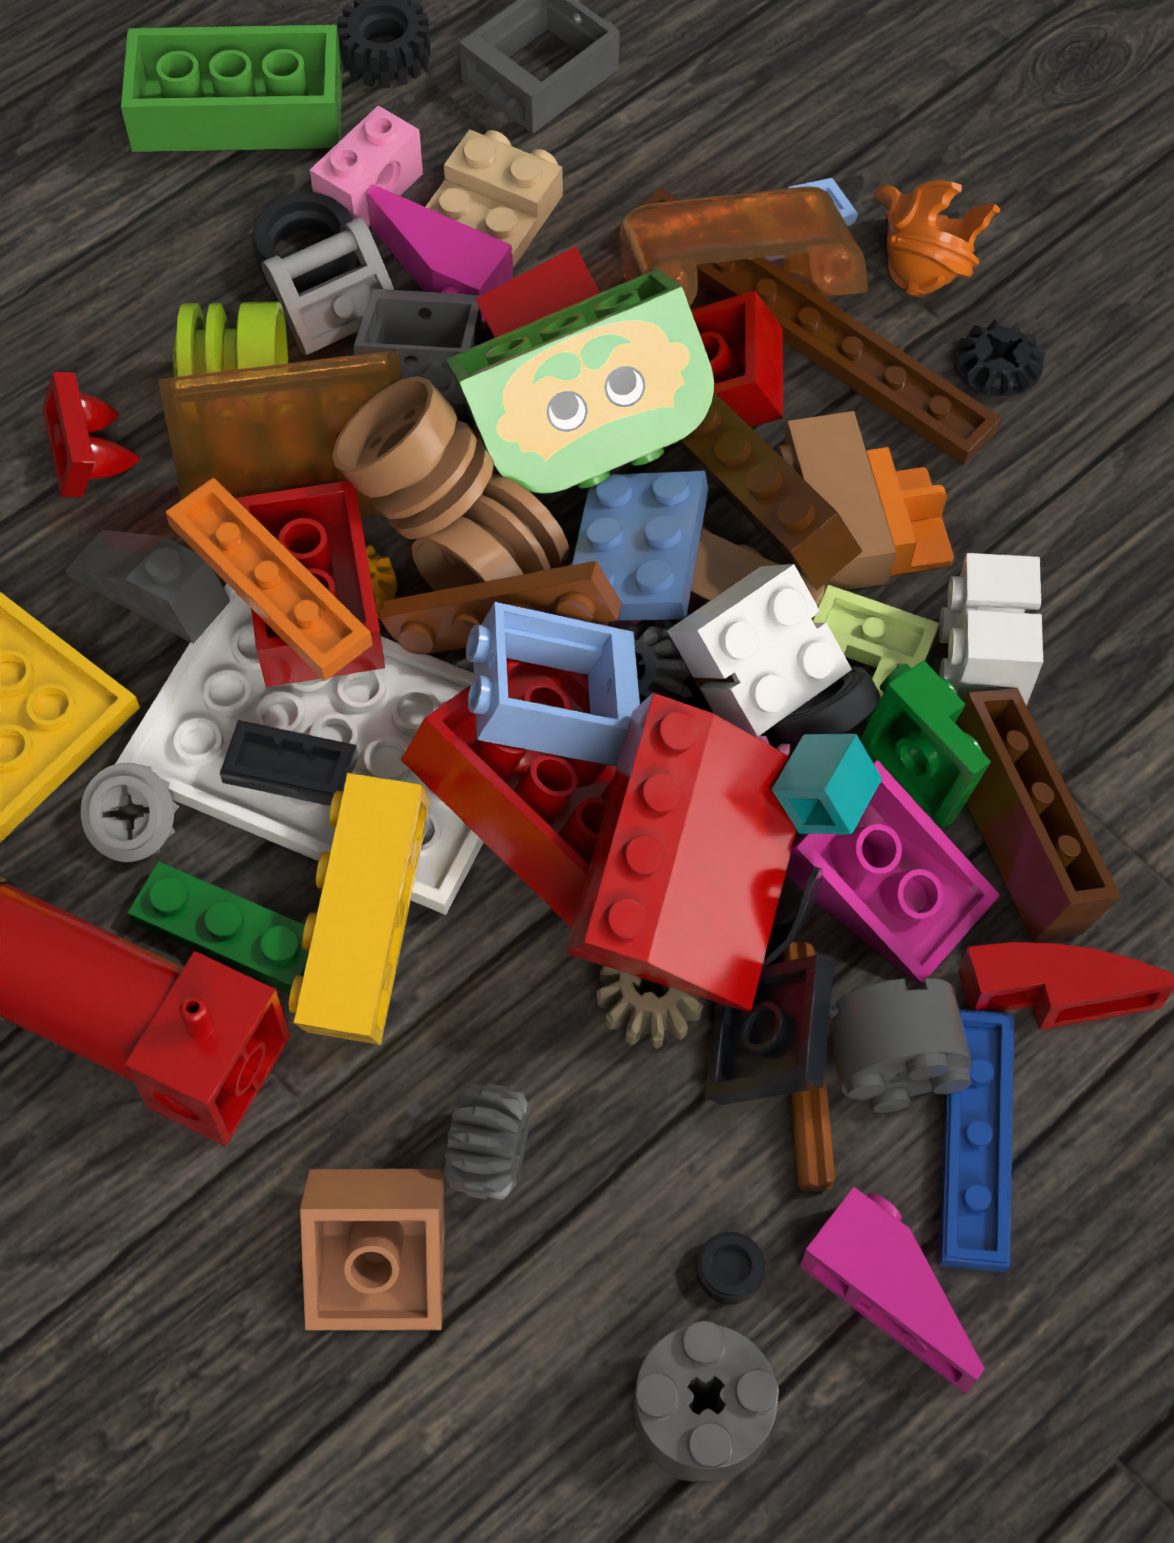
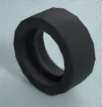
[253,192,357,294]

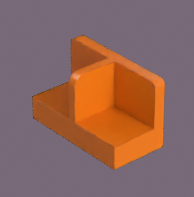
[866,447,954,576]

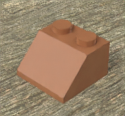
[300,1169,445,1330]

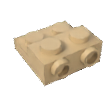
[426,129,563,268]

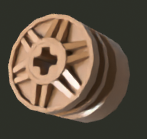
[332,376,494,539]
[411,473,570,591]

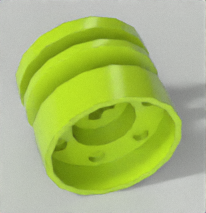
[173,302,289,423]

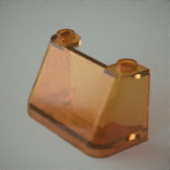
[620,186,868,306]

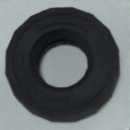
[772,667,880,751]

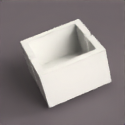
[939,553,1043,706]
[667,564,852,737]

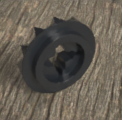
[956,319,1045,397]

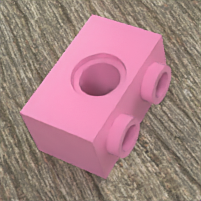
[310,106,423,227]

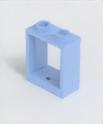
[466,602,640,767]

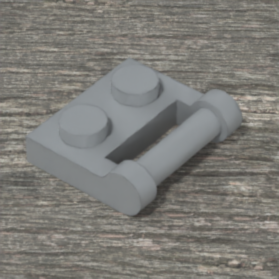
[261,217,394,355]

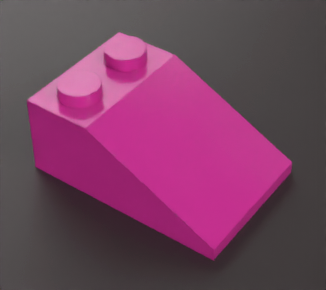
[786,760,1000,984]

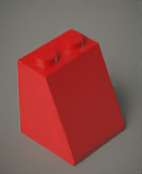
[475,246,600,338]

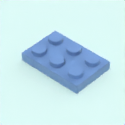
[572,471,709,621]

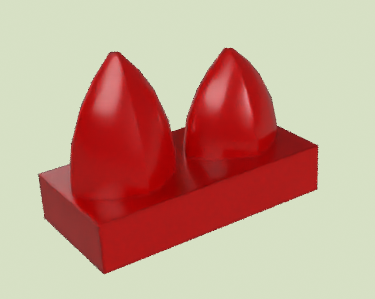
[42,372,140,497]

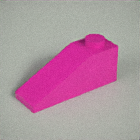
[366,184,513,323]
[800,1187,985,1394]

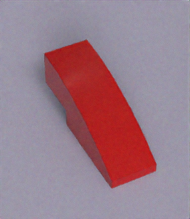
[958,942,1174,1030]

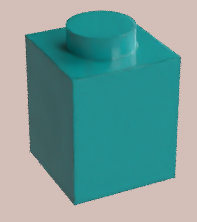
[772,734,882,835]

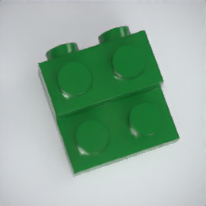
[860,660,991,830]

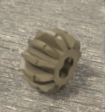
[597,966,703,1050]

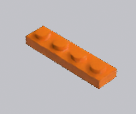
[165,478,373,682]

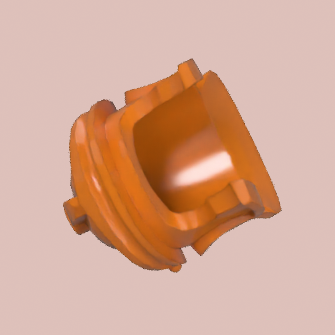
[874,180,1000,297]

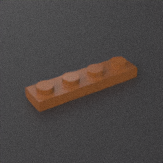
[379,561,622,654]

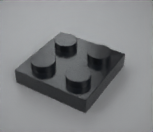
[705,954,834,1105]

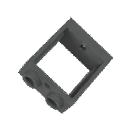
[459,0,620,134]
[354,289,482,404]

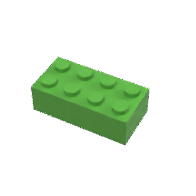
[121,25,342,152]

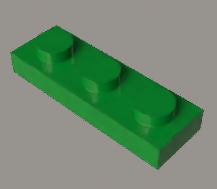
[127,861,309,993]

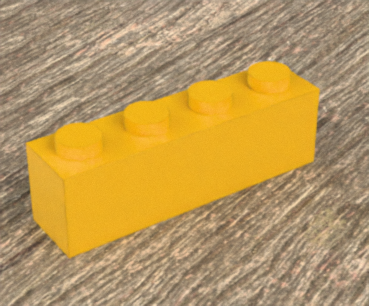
[289,773,431,1045]

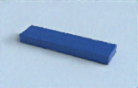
[939,1009,1014,1273]

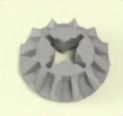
[81,763,179,862]

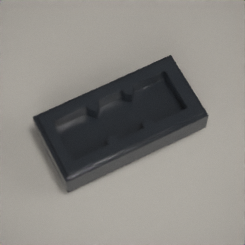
[220,720,358,806]

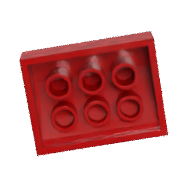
[401,658,617,928]
[565,693,797,1012]

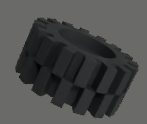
[337,0,431,88]

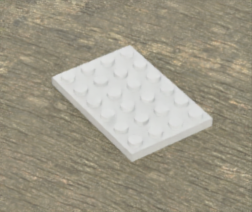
[115,583,484,915]

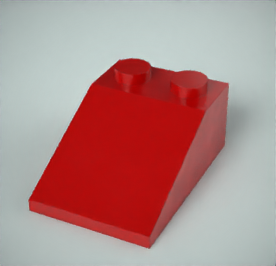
[691,290,783,427]

